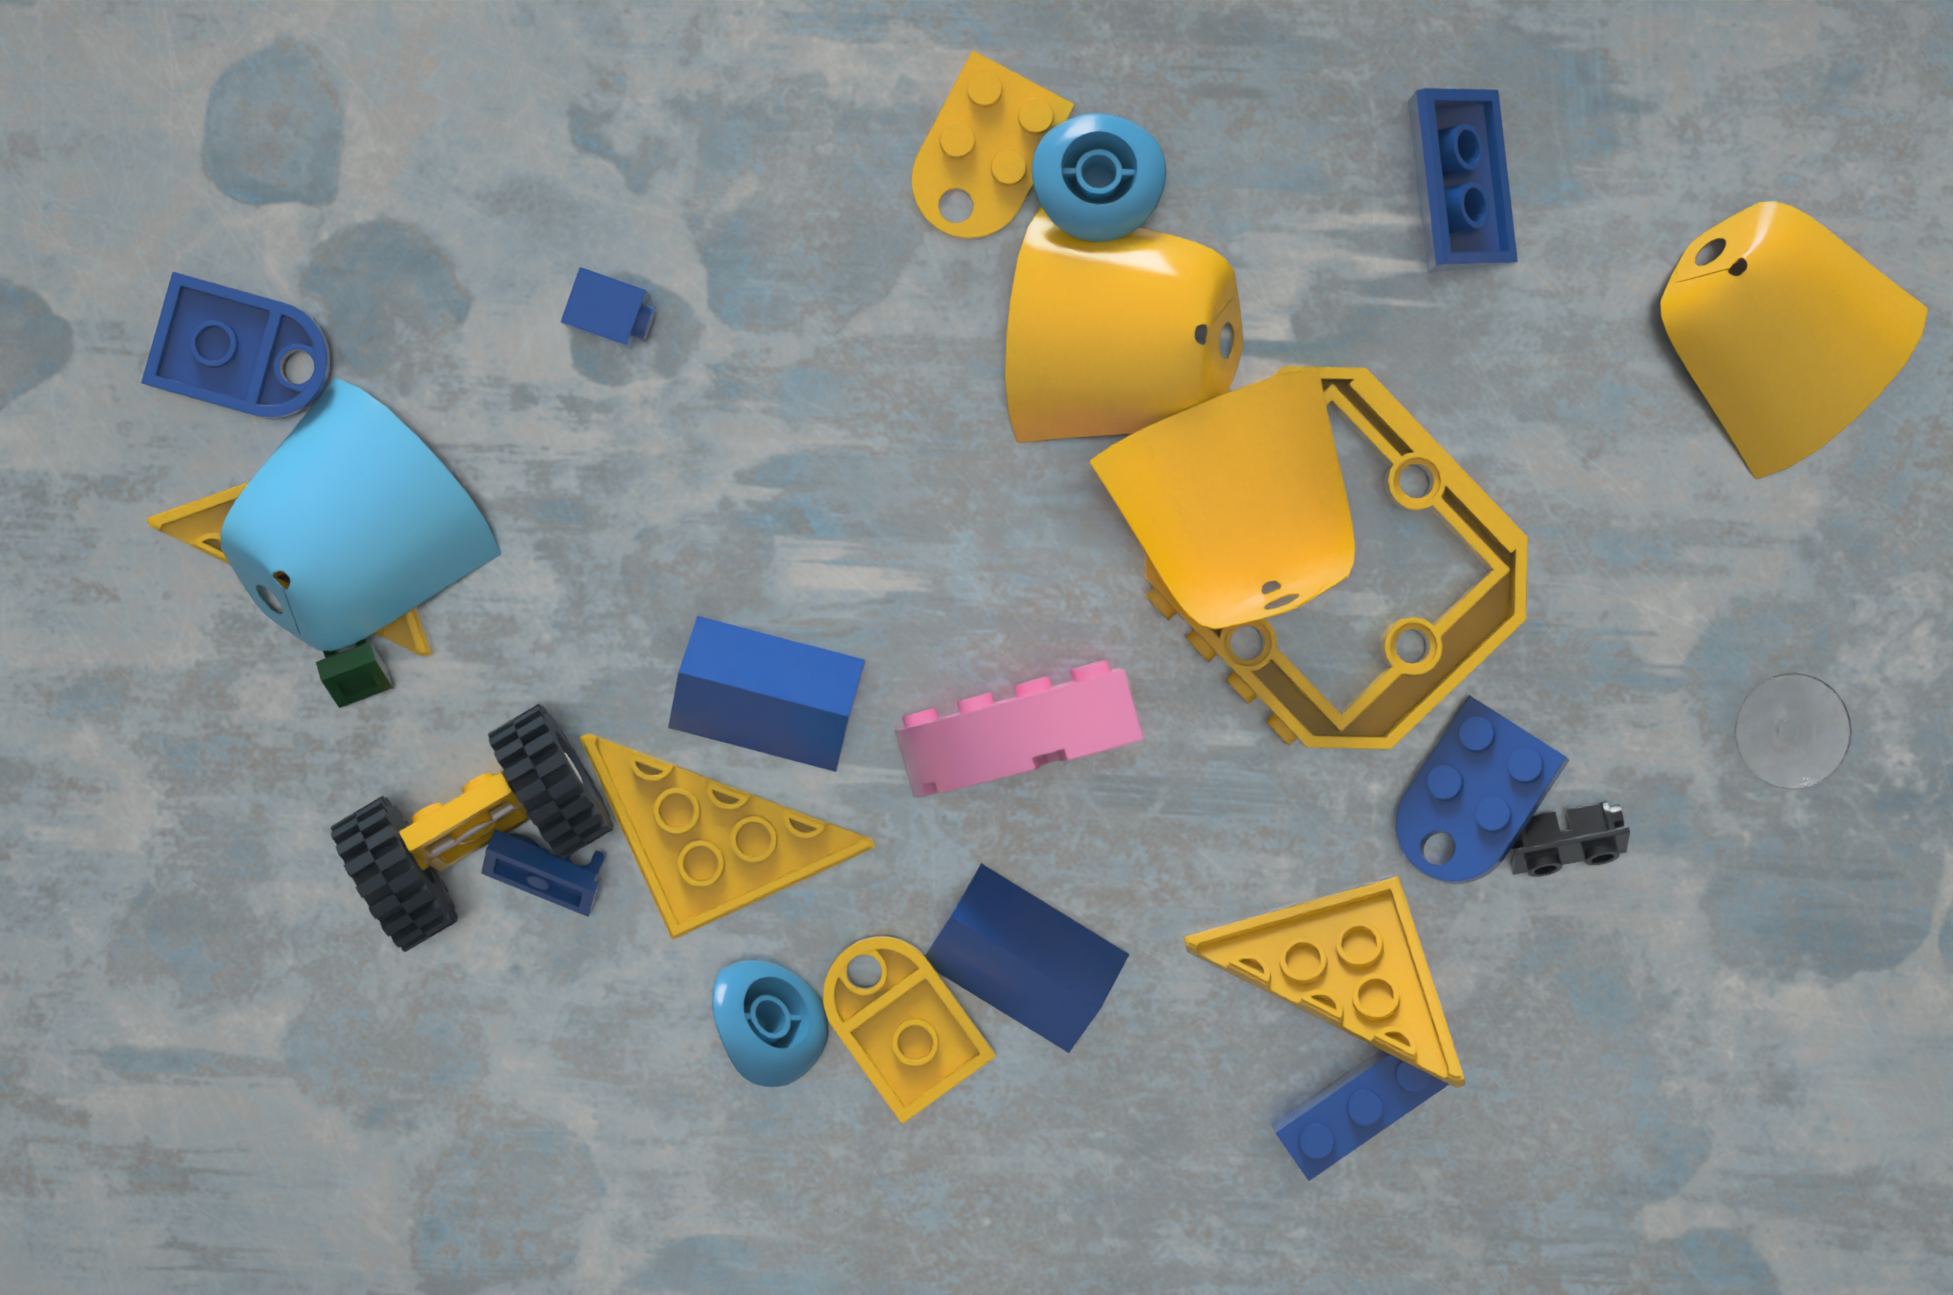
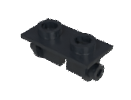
[1511,801,1630,877]

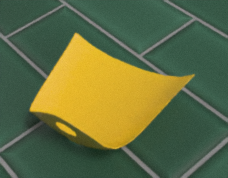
[1660,202,1928,479]
[1005,206,1243,443]
[1089,367,1355,630]

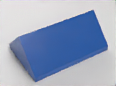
[1408,88,1518,273]
[668,616,865,772]
[925,863,1129,1053]

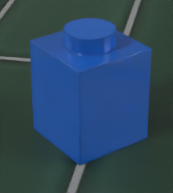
[561,267,656,349]

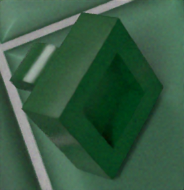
[316,638,393,708]

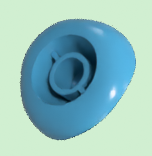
[1032,113,1166,242]
[712,960,828,1087]

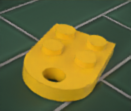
[912,50,1075,240]
[823,936,996,1124]

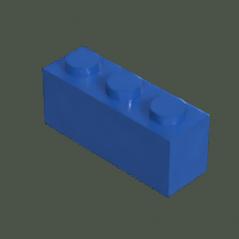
[1271,1050,1449,1181]

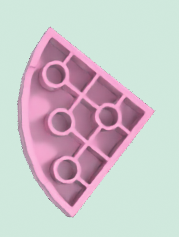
[895,660,1144,798]

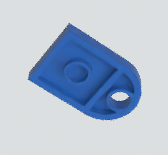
[141,271,330,418]
[1396,695,1569,884]

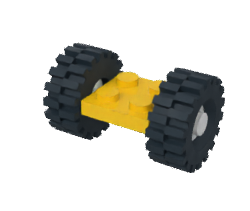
[330,704,614,952]

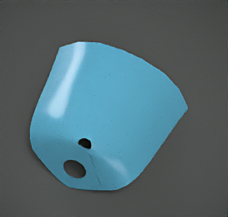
[221,378,501,651]

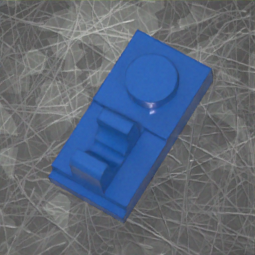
[481,829,605,917]

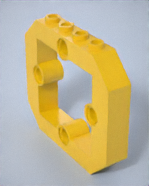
[1144,366,1528,749]

